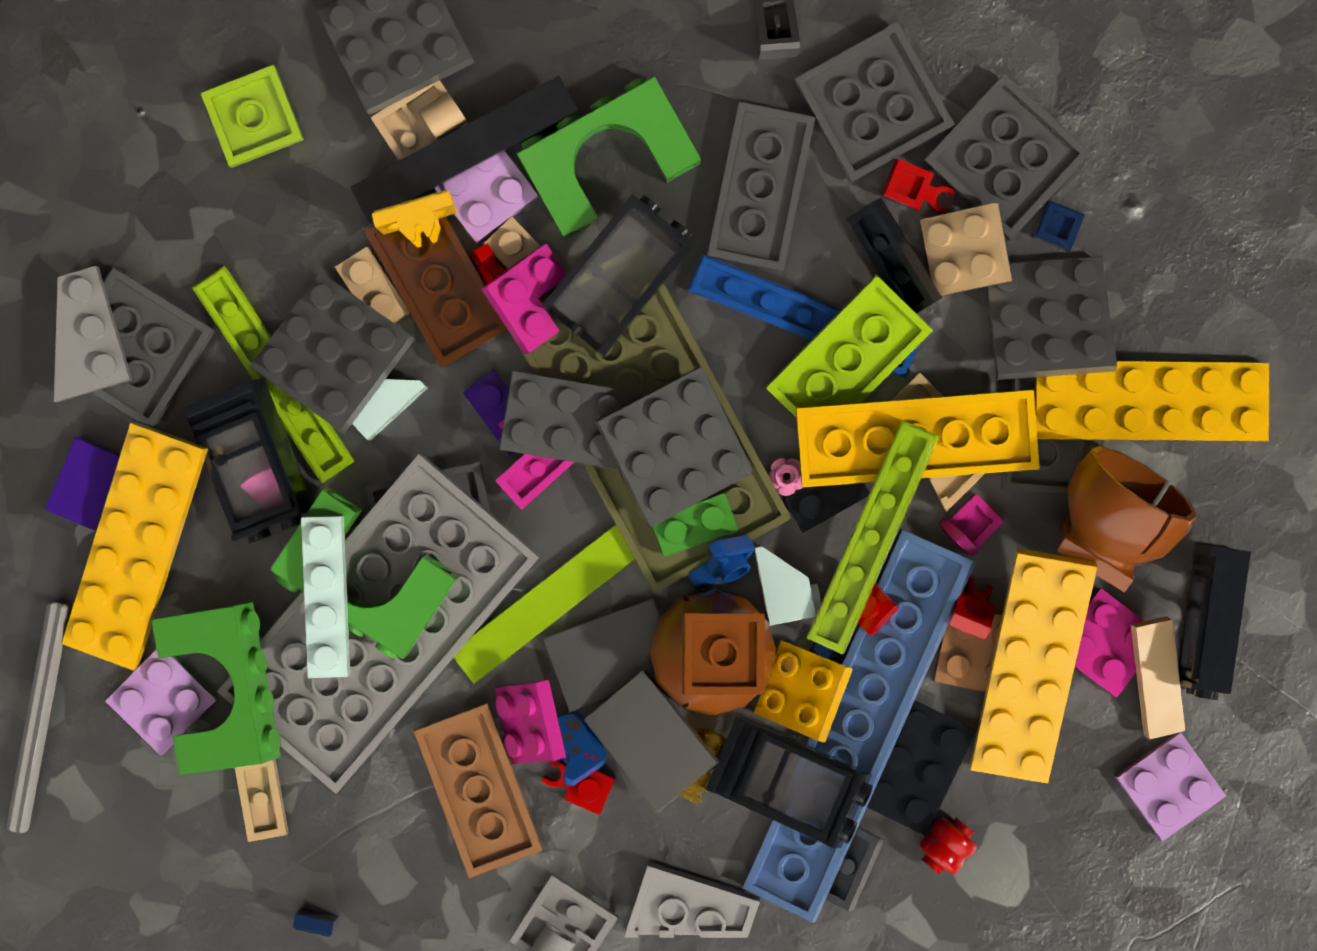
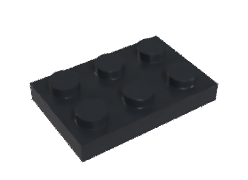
[867,700,977,836]

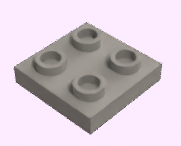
[509,873,618,951]

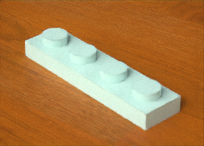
[301,515,350,678]

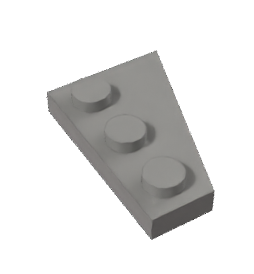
[54,266,132,402]
[624,861,760,938]

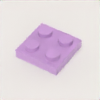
[435,151,539,244]
[105,649,218,756]
[1115,732,1226,841]

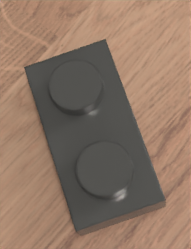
[826,827,885,911]

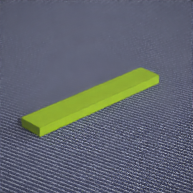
[192,266,356,483]
[807,420,940,654]
[454,525,635,684]

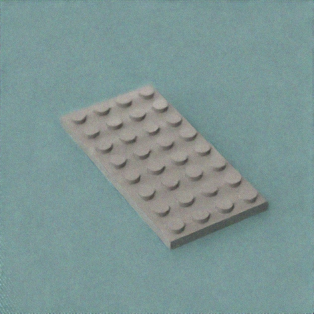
[217,453,540,794]

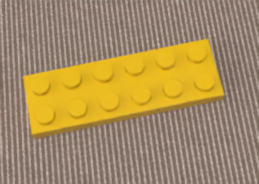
[1033,361,1269,441]
[796,390,1040,487]
[62,422,208,671]
[970,548,1097,784]

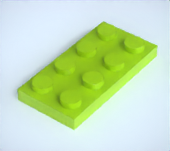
[765,274,933,417]

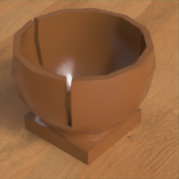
[1057,446,1197,592]
[649,588,776,716]

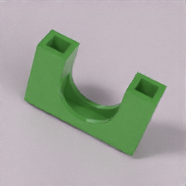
[517,76,701,240]
[270,488,460,659]
[151,602,281,775]

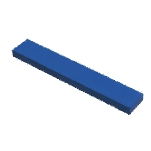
[688,254,919,378]

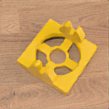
[372,190,459,248]

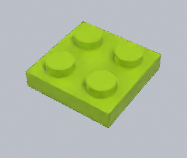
[201,65,304,168]

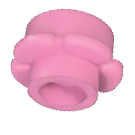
[768,458,803,496]

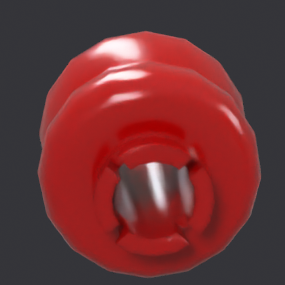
[919,817,977,875]

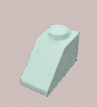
[352,379,428,440]
[754,546,821,626]

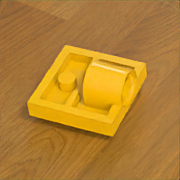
[753,640,853,743]

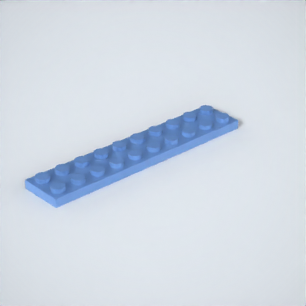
[743,530,976,923]

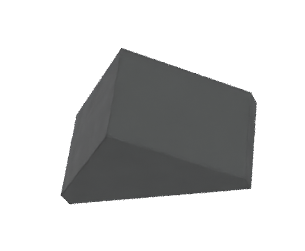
[754,0,800,60]

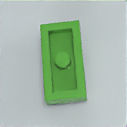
[653,493,738,557]

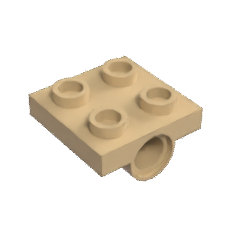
[371,80,468,160]

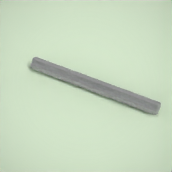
[6,601,70,833]

